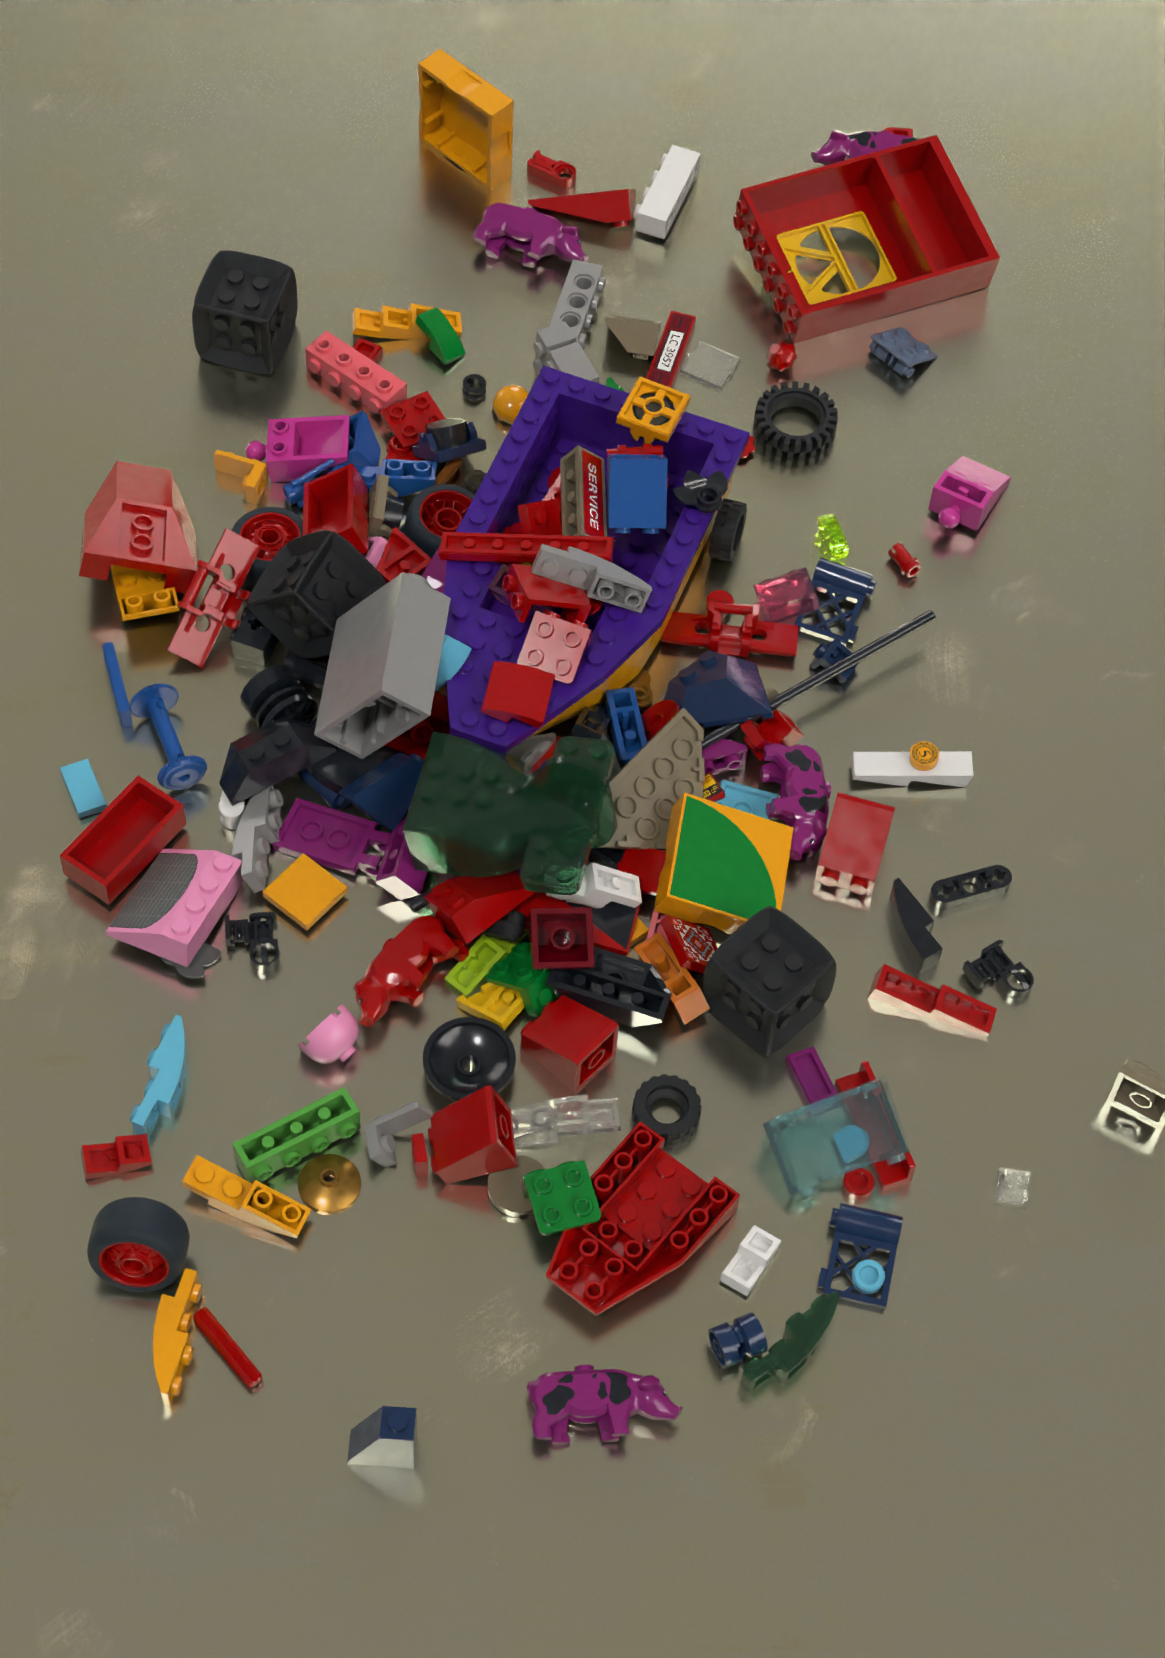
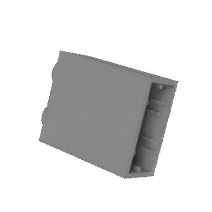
[314,572,451,759]

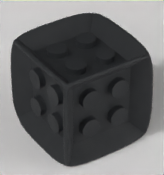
[192,250,298,374]
[248,530,386,659]
[701,906,837,1056]

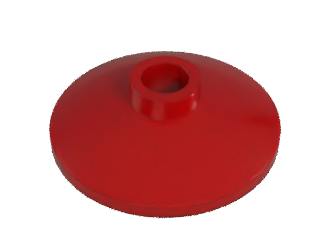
[641,700,680,742]

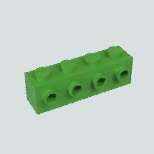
[232,1087,361,1183]

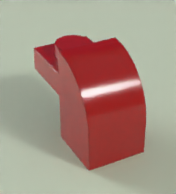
[740,709,804,761]

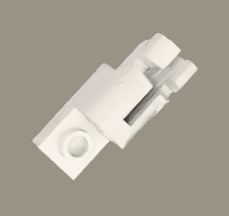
[544,862,642,909]

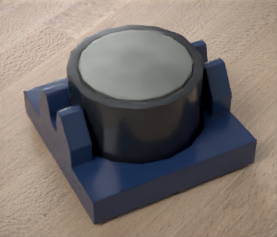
[412,418,487,463]

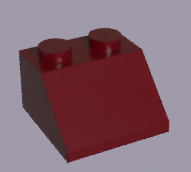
[528,907,595,970]

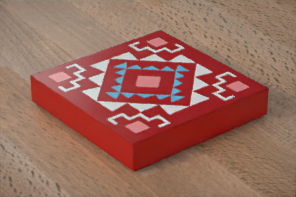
[661,914,718,974]

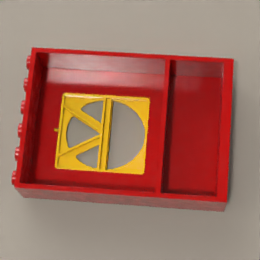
[733,135,1000,344]

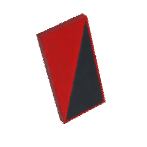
[514,870,640,956]

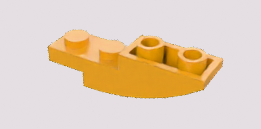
[181,1155,312,1238]
[153,1268,203,1406]

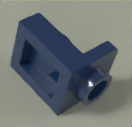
[809,639,859,683]

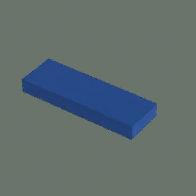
[102,641,133,728]

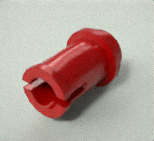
[888,543,921,577]

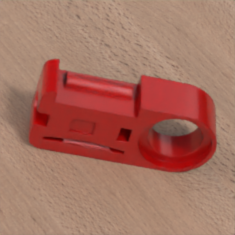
[527,150,576,189]

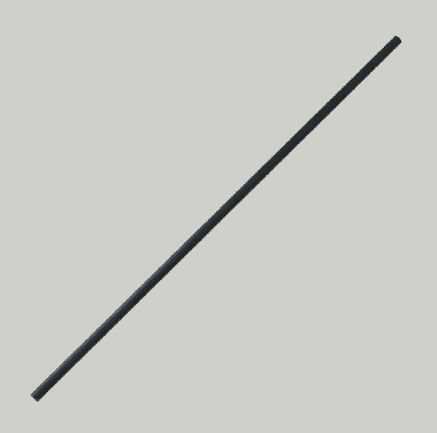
[408,610,936,913]

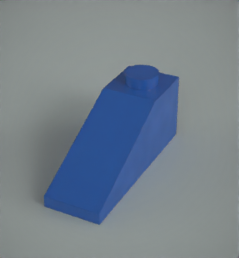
[604,687,647,763]

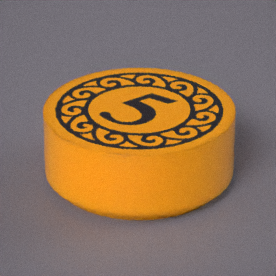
[909,741,939,771]

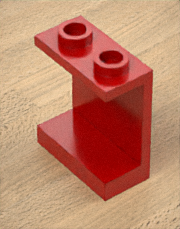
[502,563,592,623]

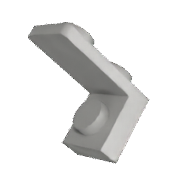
[364,1102,433,1168]

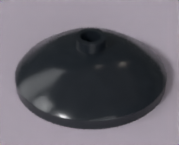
[423,1017,516,1101]

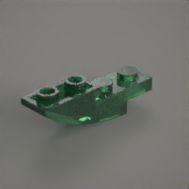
[740,1291,840,1394]

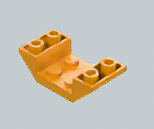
[110,565,180,621]

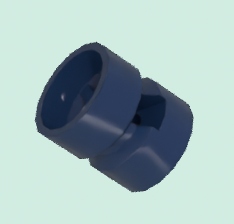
[708,1312,768,1368]

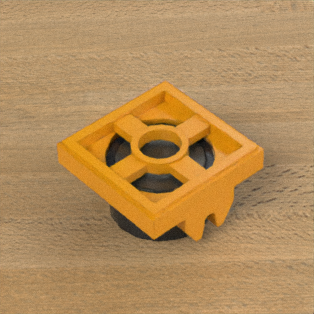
[616,376,691,443]

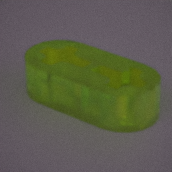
[818,513,849,561]

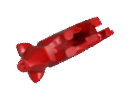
[353,915,469,1027]

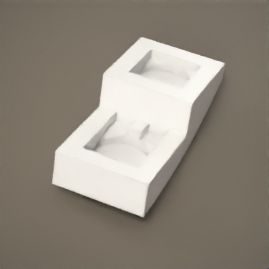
[719,1225,782,1296]

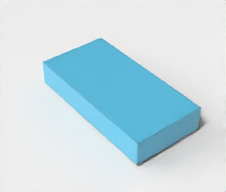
[60,759,107,819]

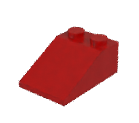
[424,866,538,944]

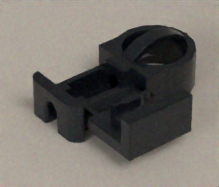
[225,912,280,973]
[962,940,1034,999]

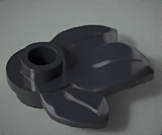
[673,470,728,513]

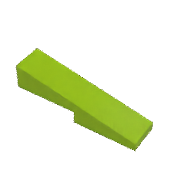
[444,908,529,998]

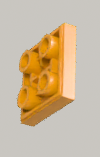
[262,853,348,931]

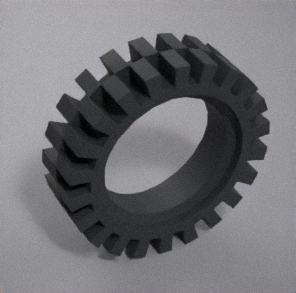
[753,381,838,461]

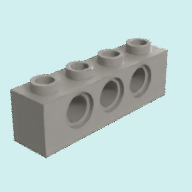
[549,259,606,349]

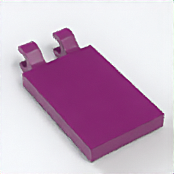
[272,798,391,878]

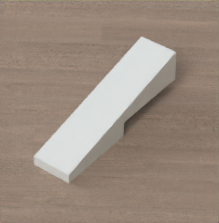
[851,751,974,788]

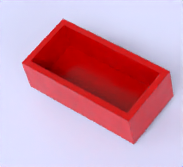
[303,463,368,555]
[59,775,186,905]

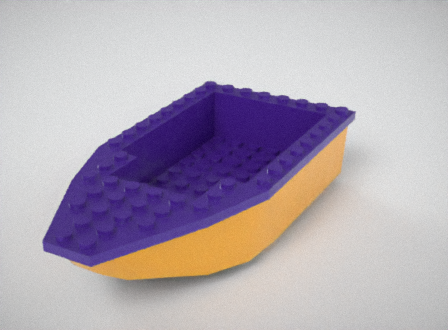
[444,365,750,753]

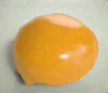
[492,385,529,425]

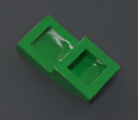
[415,307,466,365]

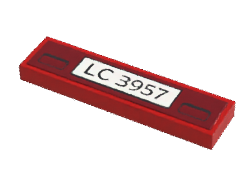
[646,310,696,388]

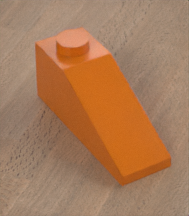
[634,932,710,1025]

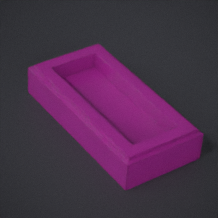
[785,1046,839,1112]

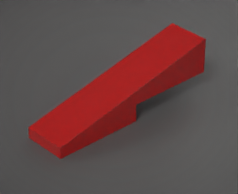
[867,964,997,1037]

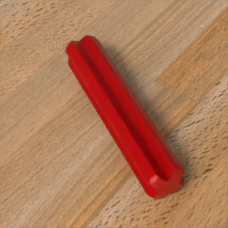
[193,1307,262,1388]

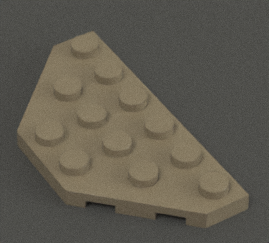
[565,708,705,851]

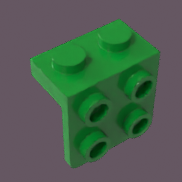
[485,942,558,1017]
[521,1160,601,1236]

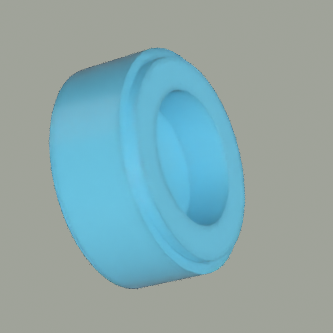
[852,1260,885,1294]

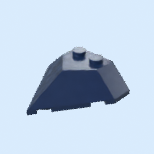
[664,650,774,727]

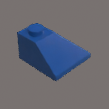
[319,411,381,475]

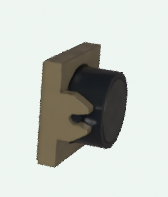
[368,474,404,541]

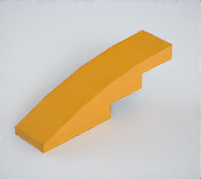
[352,303,462,339]

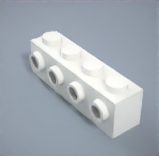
[633,145,701,239]

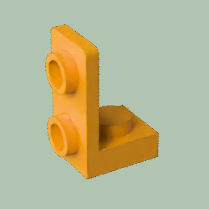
[214,450,268,505]

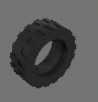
[709,498,747,562]
[632,1074,702,1147]

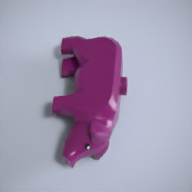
[473,203,589,268]

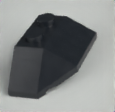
[219,716,337,806]
[546,947,672,1027]

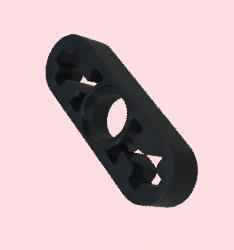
[929,865,1012,910]

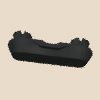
[480,910,527,942]

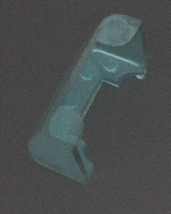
[763,1076,910,1197]

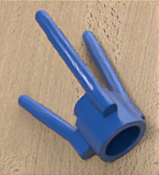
[282,459,335,509]

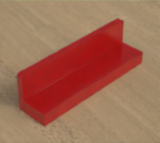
[834,1060,916,1191]

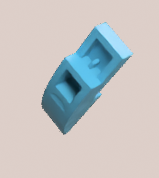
[130,1014,187,1137]

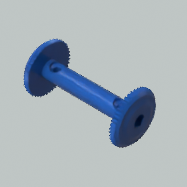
[129,684,207,790]

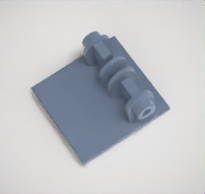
[869,327,937,378]

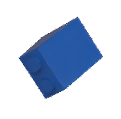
[607,454,668,534]

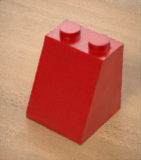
[815,792,895,896]
[520,995,619,1093]
[428,1085,518,1184]

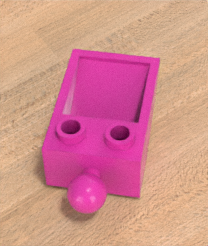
[245,415,350,482]
[928,456,1011,531]

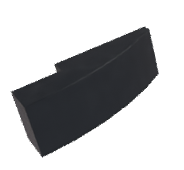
[890,878,943,975]

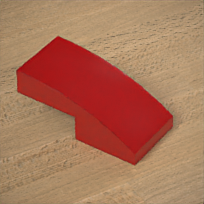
[81,1134,152,1179]

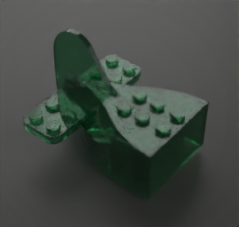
[403,732,617,895]

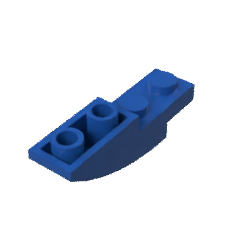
[327,459,437,497]

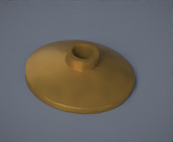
[298,1154,361,1213]

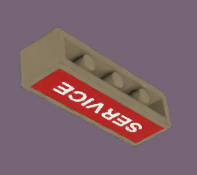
[560,445,607,537]

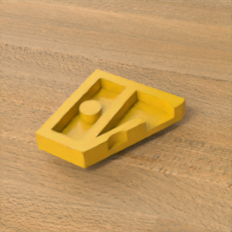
[456,982,525,1030]

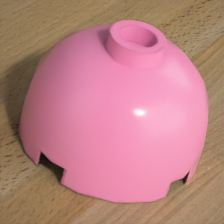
[298,1004,359,1064]

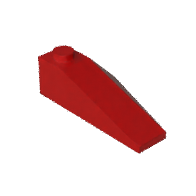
[528,188,636,227]

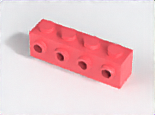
[305,330,407,416]

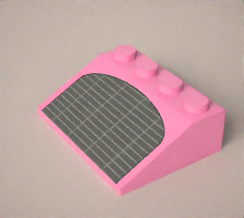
[106,849,243,968]

